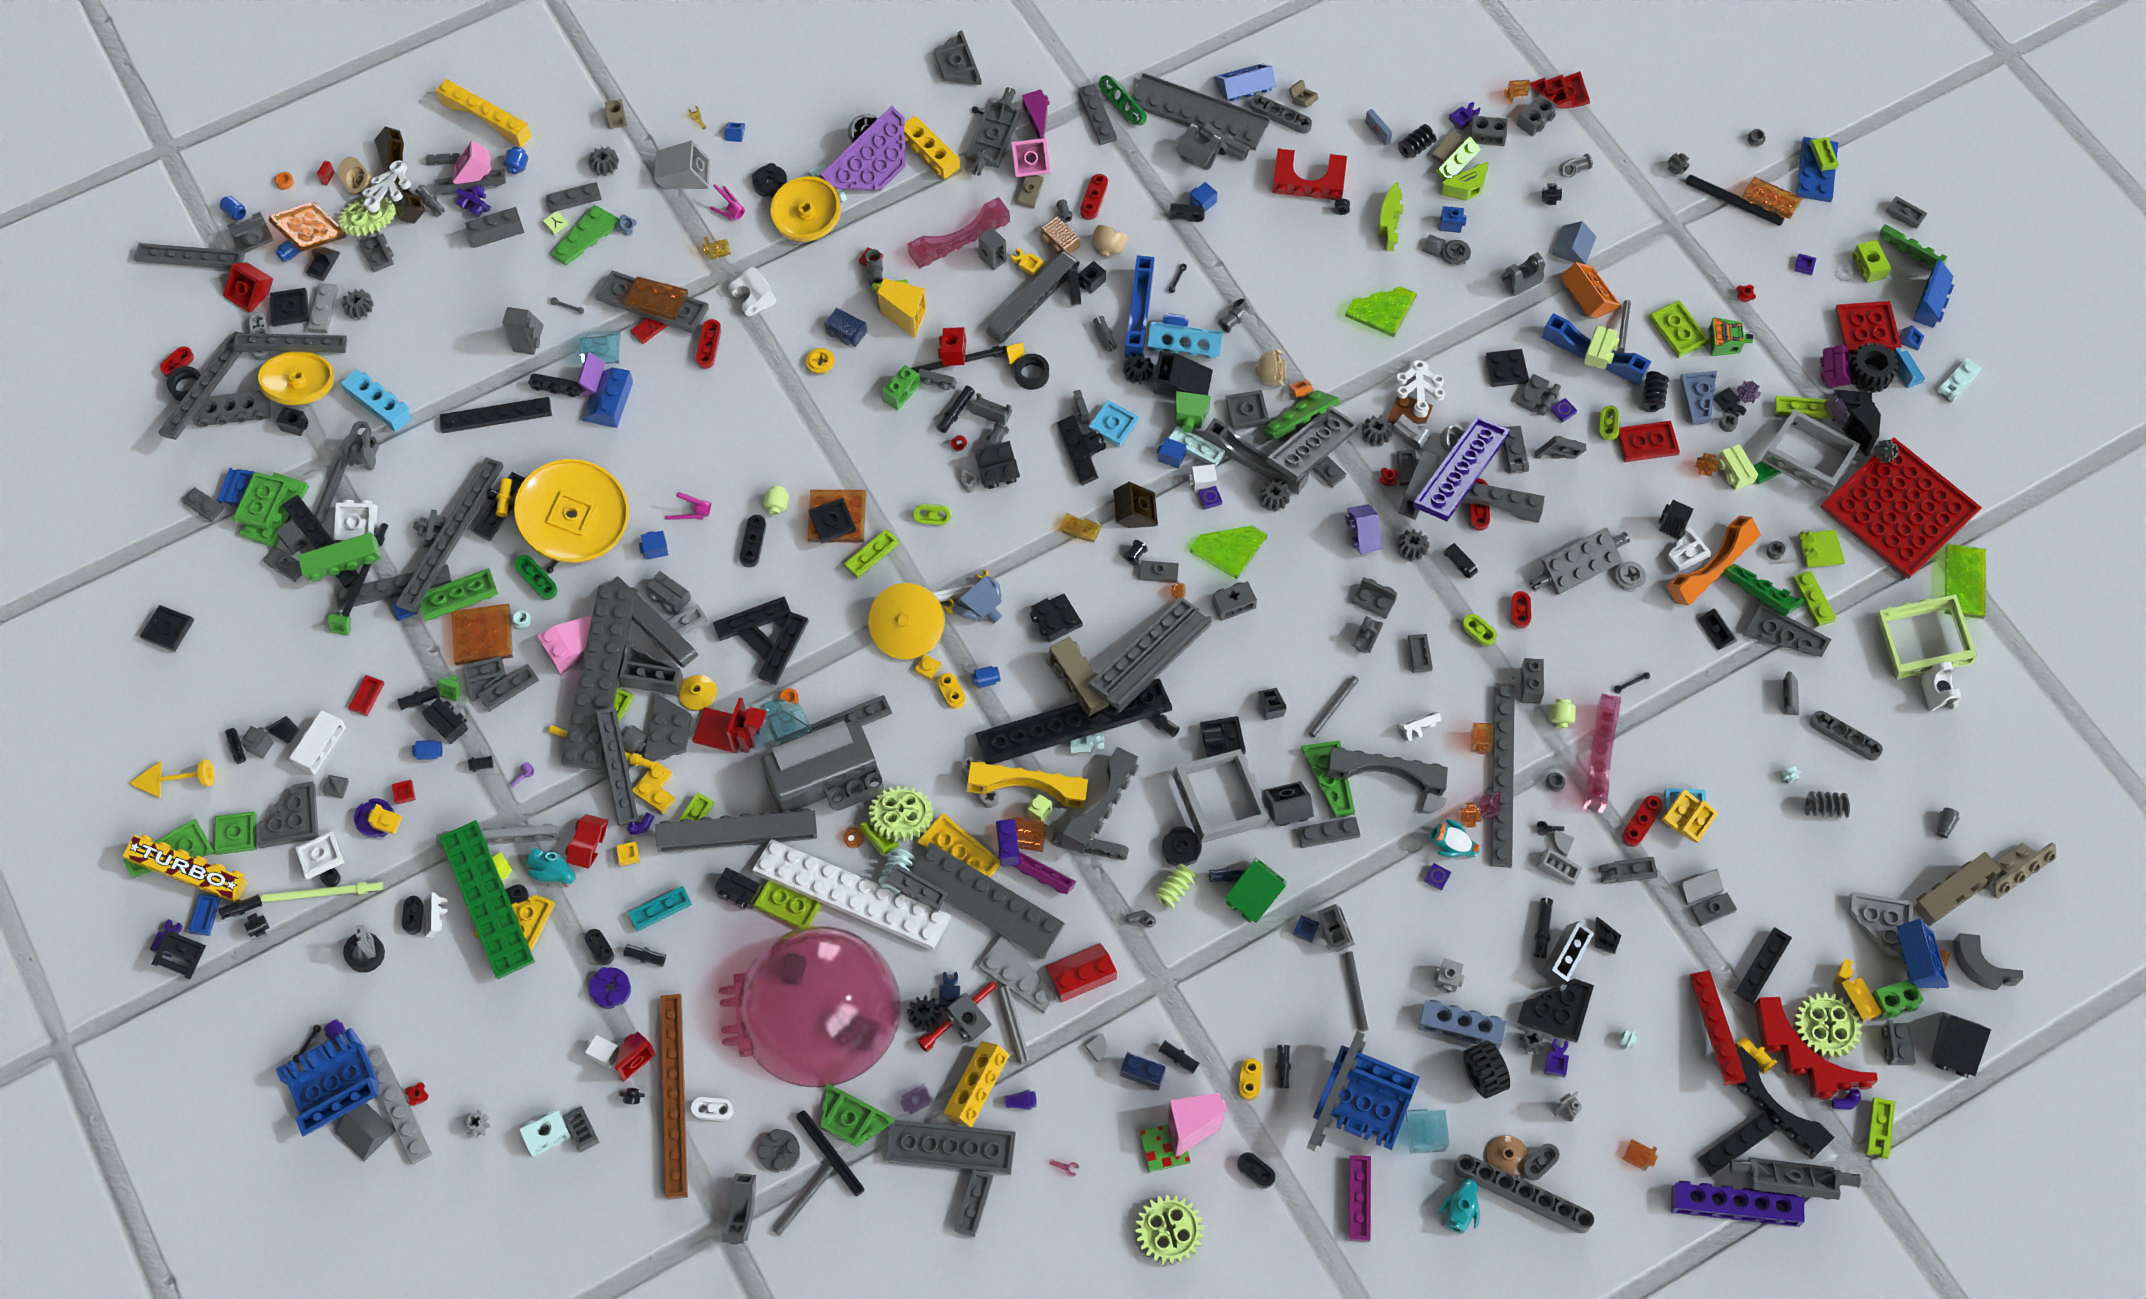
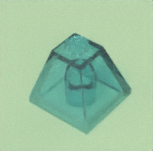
[579,331,621,364]
[759,698,813,745]

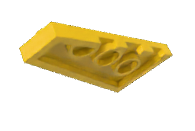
[917,813,1001,878]

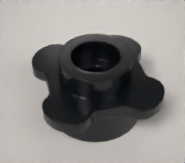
[620,1088,645,1104]

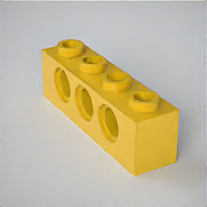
[904,115,960,179]
[943,1041,1010,1128]

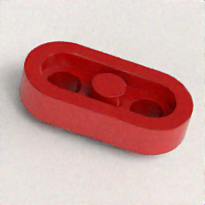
[160,346,194,377]
[1511,591,1532,629]

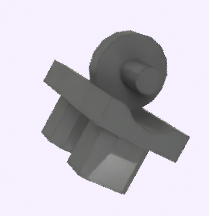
[413,509,446,548]
[1352,616,1383,653]

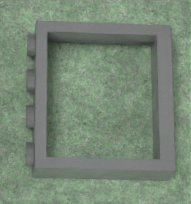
[1761,409,1861,497]
[1172,749,1270,844]

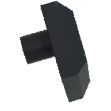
[265,716,300,744]
[1595,917,1622,954]

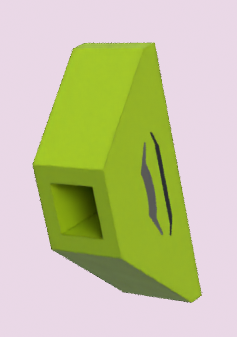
[1440,162,1489,201]

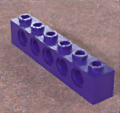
[1671,1181,1805,1227]

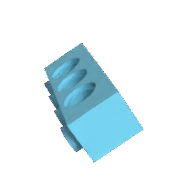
[1147,322,1223,358]
[341,369,412,432]

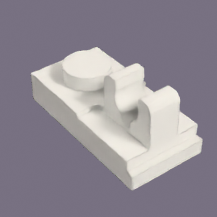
[1398,711,1441,741]
[425,892,447,938]

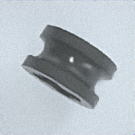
[1719,413,1738,432]
[1766,541,1785,560]

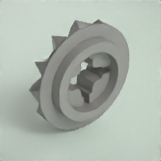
[1615,561,1646,590]

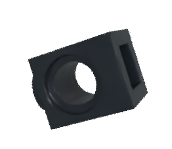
[1078,261,1106,294]
[276,406,308,436]

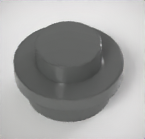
[1748,129,1766,146]
[1545,772,1566,792]

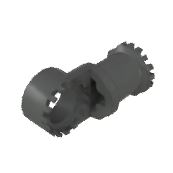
[1559,154,1593,178]
[865,249,883,286]
[1218,298,1250,333]
[986,422,1009,447]

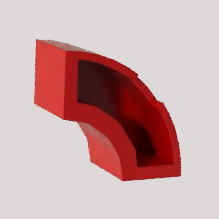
[565,814,608,869]

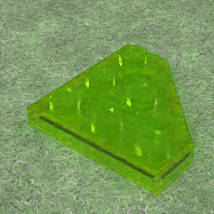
[1345,286,1417,337]
[1190,526,1268,579]

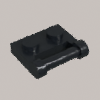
[151,930,206,979]

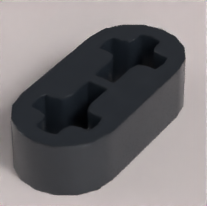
[402,896,424,935]
[585,929,614,965]

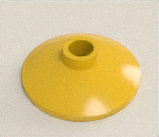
[678,675,717,711]

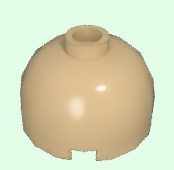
[1092,225,1129,257]
[1255,349,1286,386]

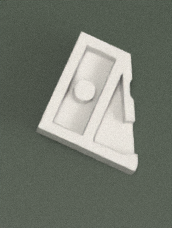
[1668,527,1711,572]

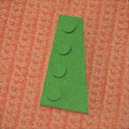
[1880,224,1947,271]
[123,819,214,878]

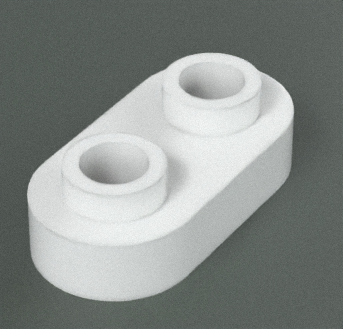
[691,1097,734,1121]

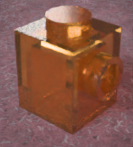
[1471,723,1493,754]

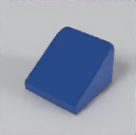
[725,122,745,142]
[1899,325,1924,350]
[391,601,417,621]

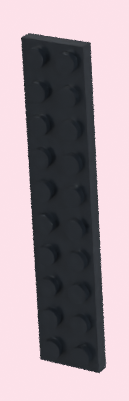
[975,678,1172,765]

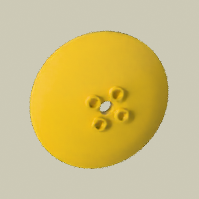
[514,459,629,563]

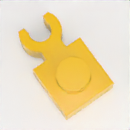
[1010,248,1043,276]

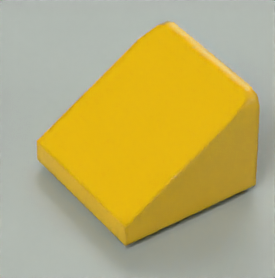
[1005,342,1025,364]

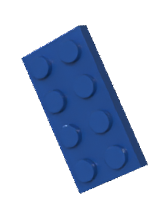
[1796,137,1838,202]

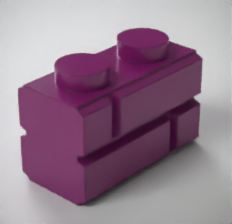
[1820,344,1851,389]

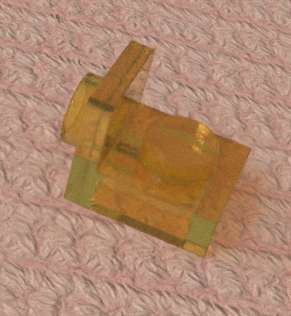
[702,236,731,260]

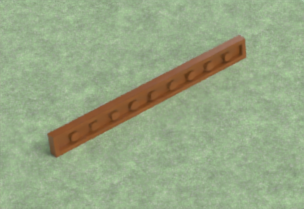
[660,994,688,1200]

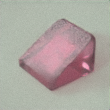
[1476,792,1500,819]

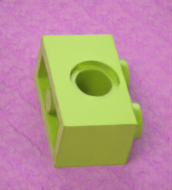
[1852,240,1891,283]

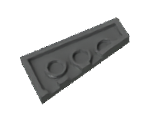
[1743,603,1832,657]

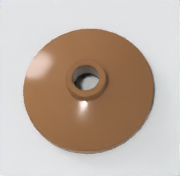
[1486,1135,1528,1176]

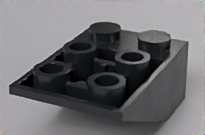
[1153,351,1213,397]

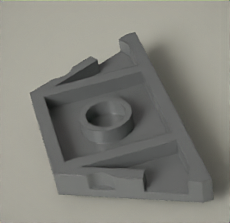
[934,30,982,85]
[644,694,692,761]

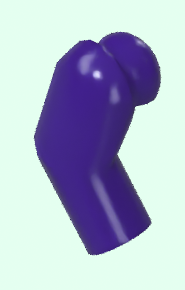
[1832,1088,1861,1110]

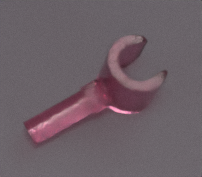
[1050,1159,1079,1177]

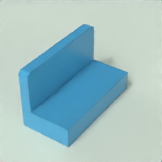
[1892,347,1925,388]

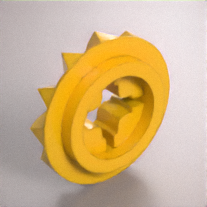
[806,348,835,374]

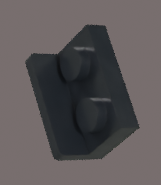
[1833,390,1875,414]

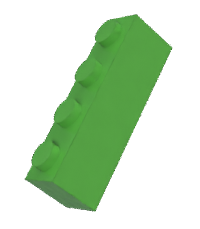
[298,532,382,582]

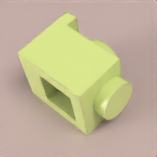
[1025,794,1052,826]

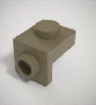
[1289,80,1319,108]

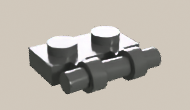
[1516,374,1561,416]

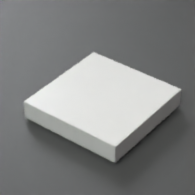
[295,831,345,879]

